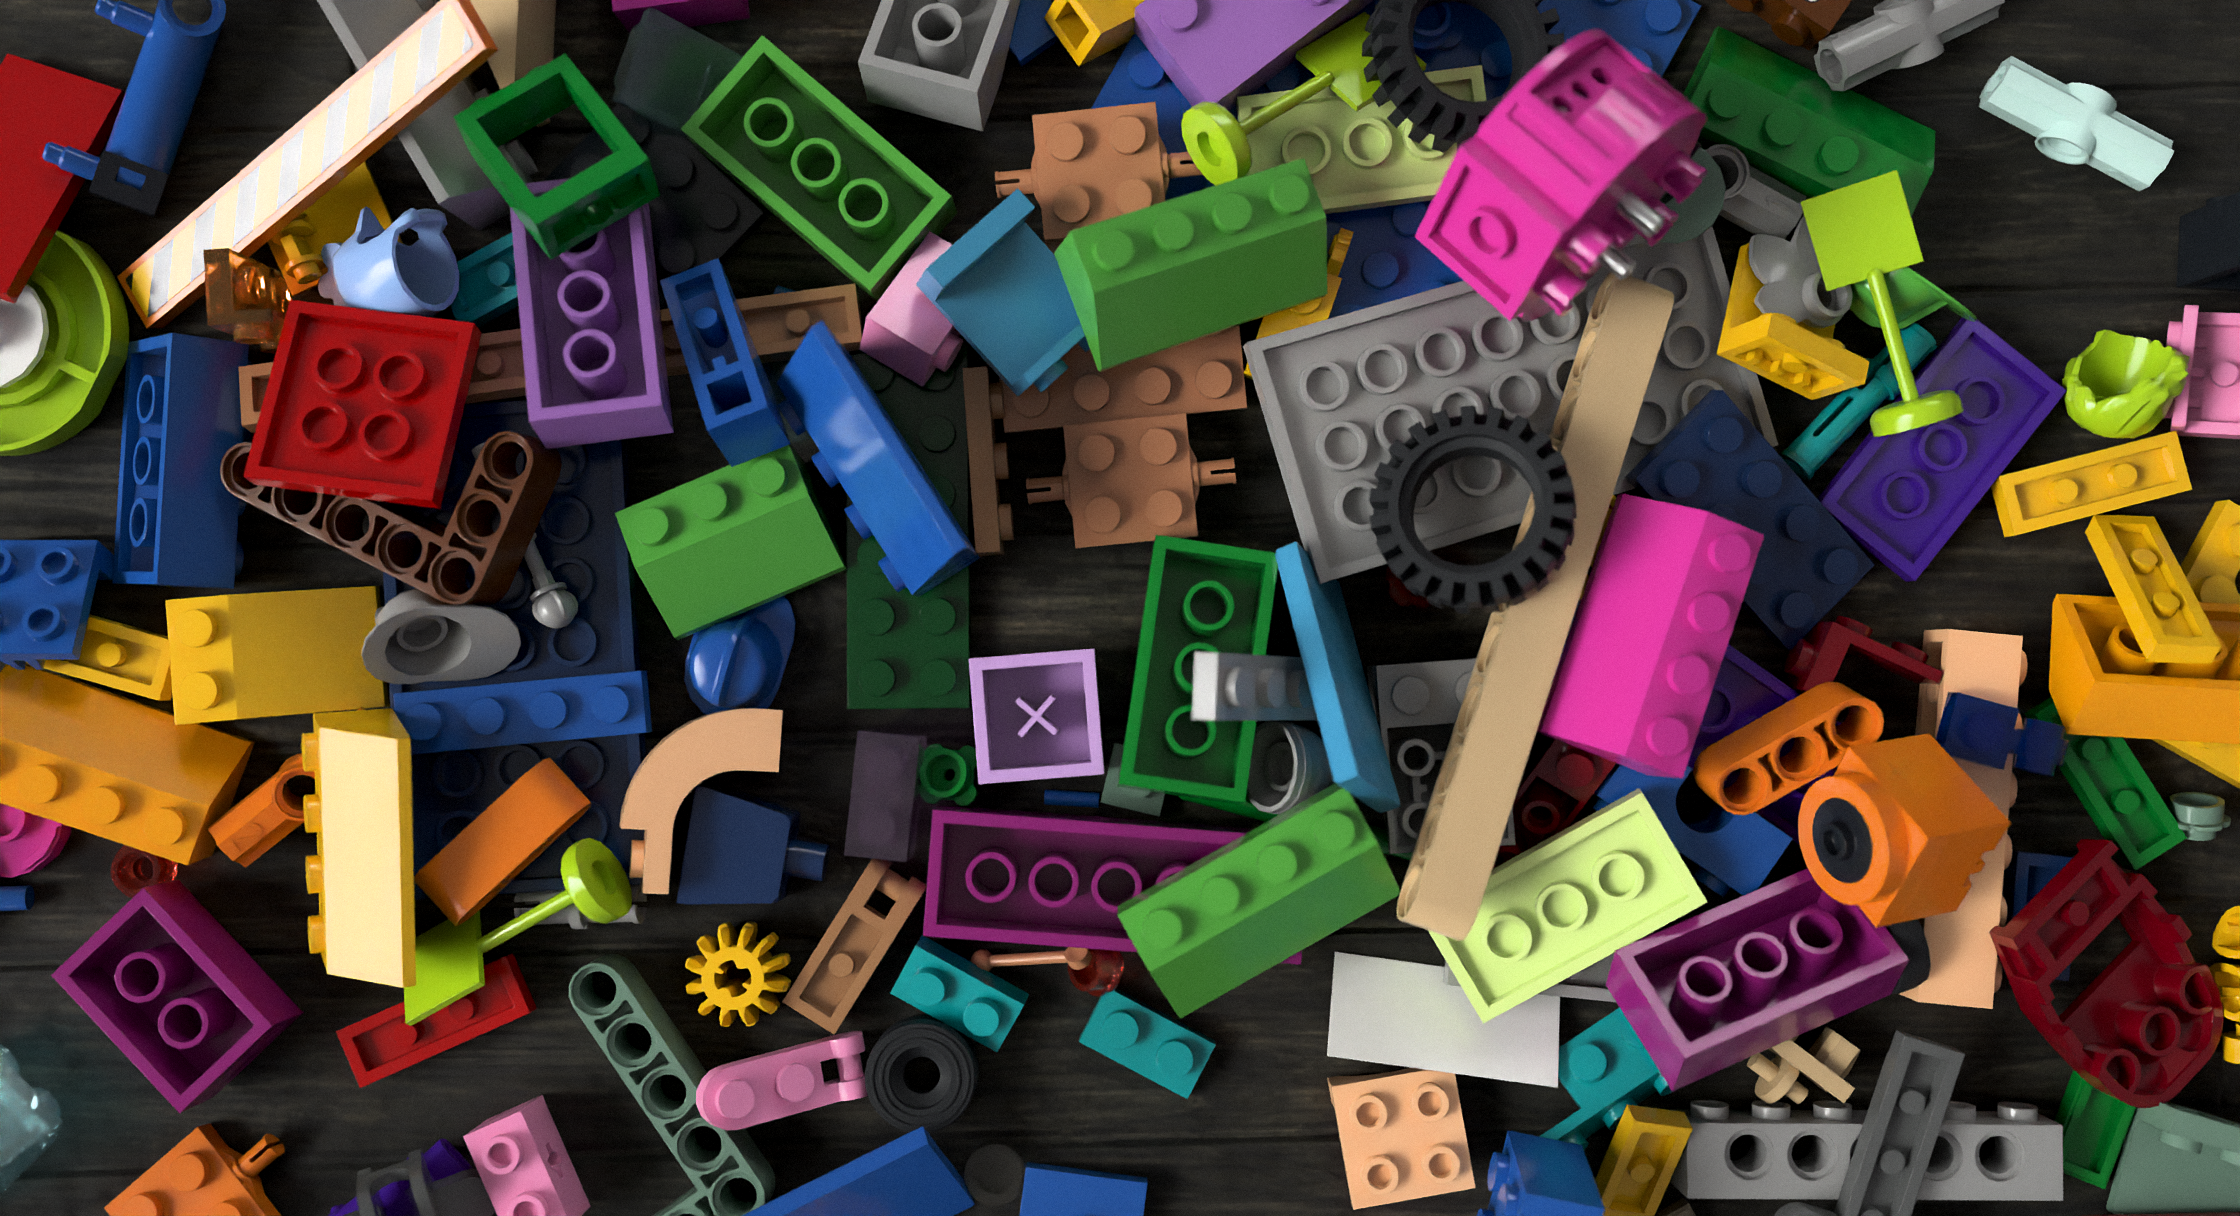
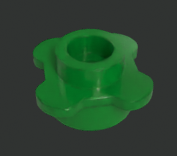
[919,744,978,806]

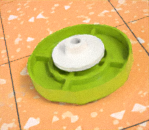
[0,229,129,456]

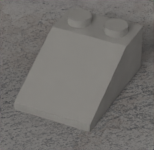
[858,0,1020,132]

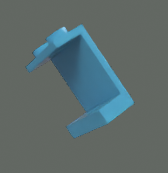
[916,188,1090,397]

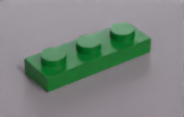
[2024,697,2187,871]

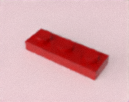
[336,953,537,1088]

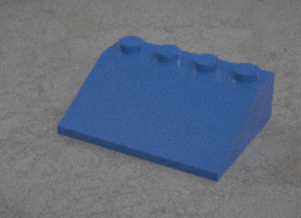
[777,321,980,598]

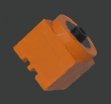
[1798,733,2011,927]

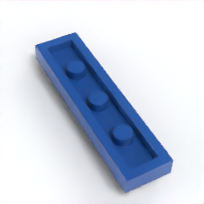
[393,671,652,754]

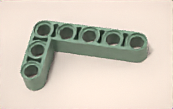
[569,954,775,1216]

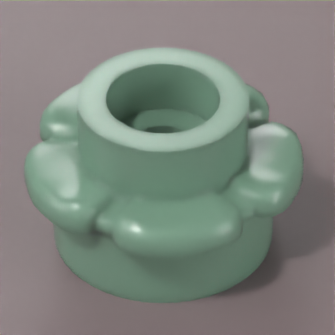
[2169,792,2231,841]

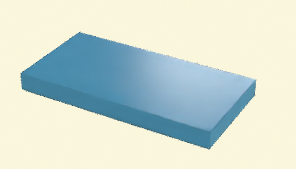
[1275,542,1401,814]

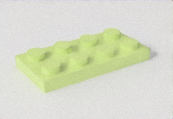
[1236,65,1487,214]
[1428,788,1707,1023]

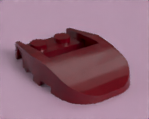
[1989,839,2224,1108]

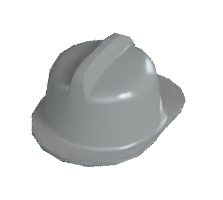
[361,588,521,684]

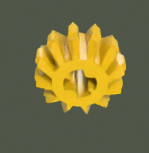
[685,921,791,1027]

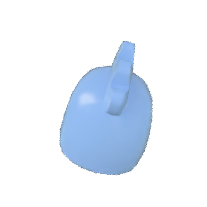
[318,206,459,318]

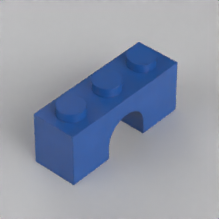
[1593,763,1793,898]

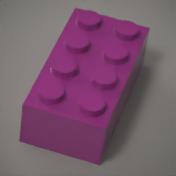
[1606,868,1909,1091]

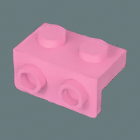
[2165,305,2240,439]

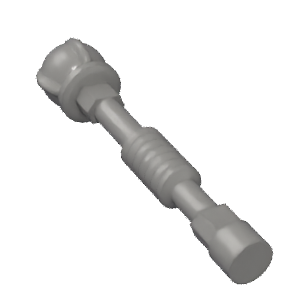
[471,442,578,629]

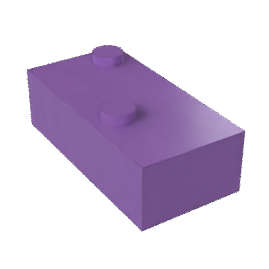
[1134,0,1374,111]
[510,178,674,449]

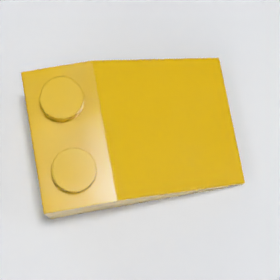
[165,586,389,725]

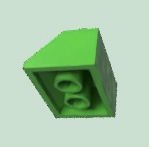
[615,444,847,640]

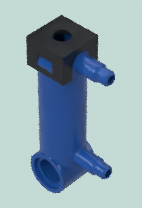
[42,0,226,218]

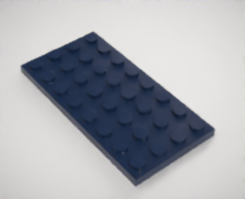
[383,400,646,900]

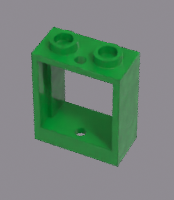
[453,53,660,260]

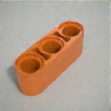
[1693,682,1884,815]
[414,757,592,926]

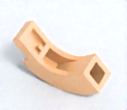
[619,708,783,894]

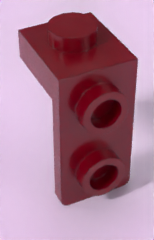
[1784,616,1944,695]

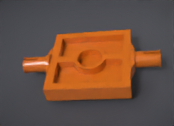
[104,1123,285,1216]

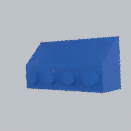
[113,333,253,589]

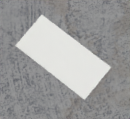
[1327,952,1560,1088]

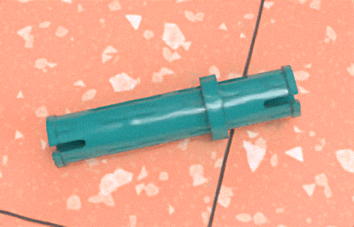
[1779,323,1937,481]

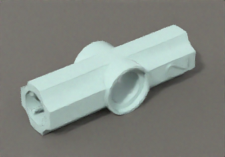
[1979,56,2174,191]

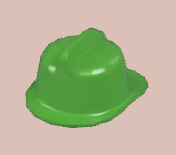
[1850,267,1977,329]

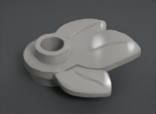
[1748,215,1852,329]

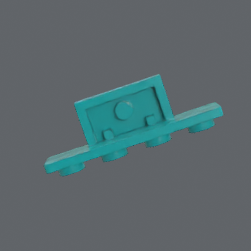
[1539,1007,1675,1150]

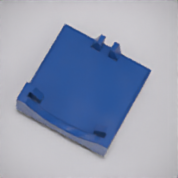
[0,540,114,670]

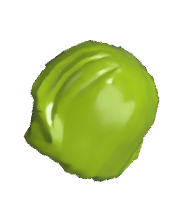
[2062,330,2190,439]

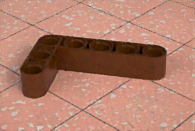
[220,431,562,606]

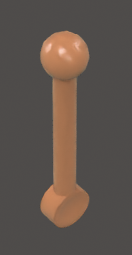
[971,947,1092,972]

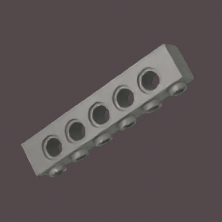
[1670,1100,2063,1201]

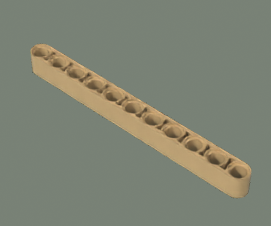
[1397,272,1674,941]

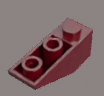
[1492,733,1616,869]

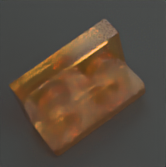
[203,248,290,354]

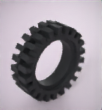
[1362,0,1565,153]
[1369,405,1577,614]

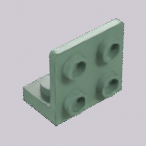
[2106,1102,2240,1214]

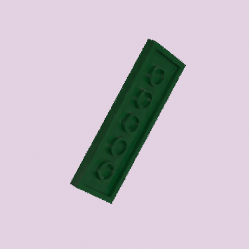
[846,343,971,709]

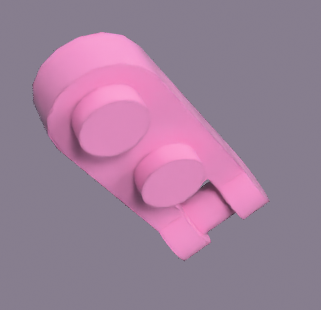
[696,1031,868,1131]

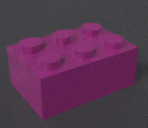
[51,880,303,1113]

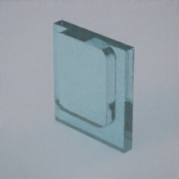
[612,7,743,137]

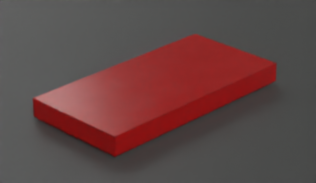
[0,53,125,304]

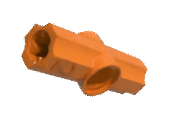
[208,706,365,868]

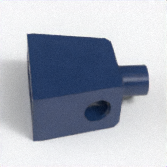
[676,782,830,904]

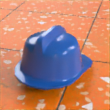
[684,596,796,714]

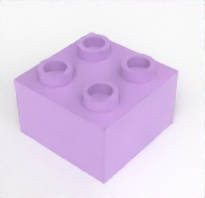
[969,649,1105,784]

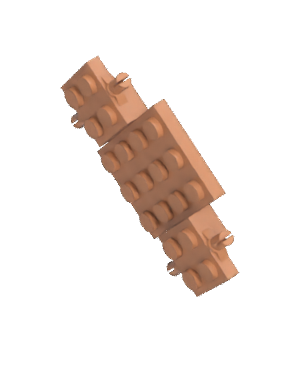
[995,102,1247,548]

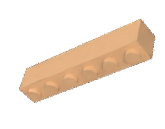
[1898,629,2028,1009]

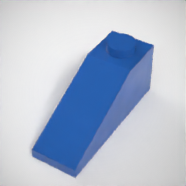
[660,258,790,467]

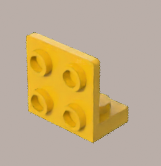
[1717,242,1869,400]

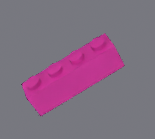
[1536,494,1764,779]

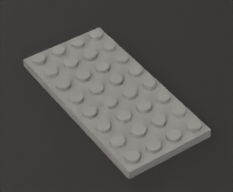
[1243,226,1778,584]

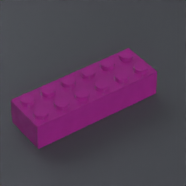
[923,805,1302,964]

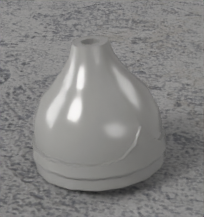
[1246,720,1335,815]

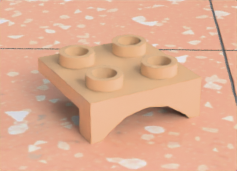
[1327,1068,1475,1210]

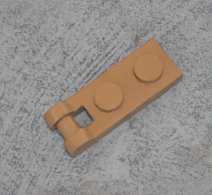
[782,853,927,1035]

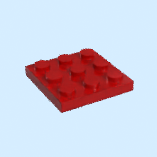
[243,300,482,509]

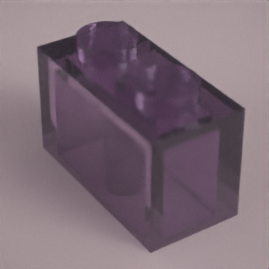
[844,728,927,862]

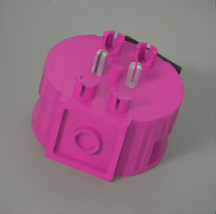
[1415,29,1708,322]

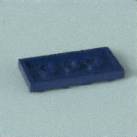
[1625,389,1874,651]

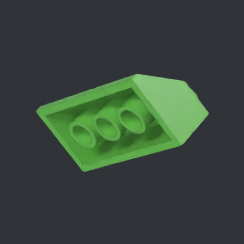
[1054,158,1327,372]
[1118,783,1400,1019]

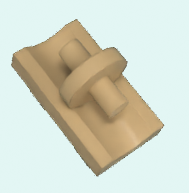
[1747,1027,1861,1104]

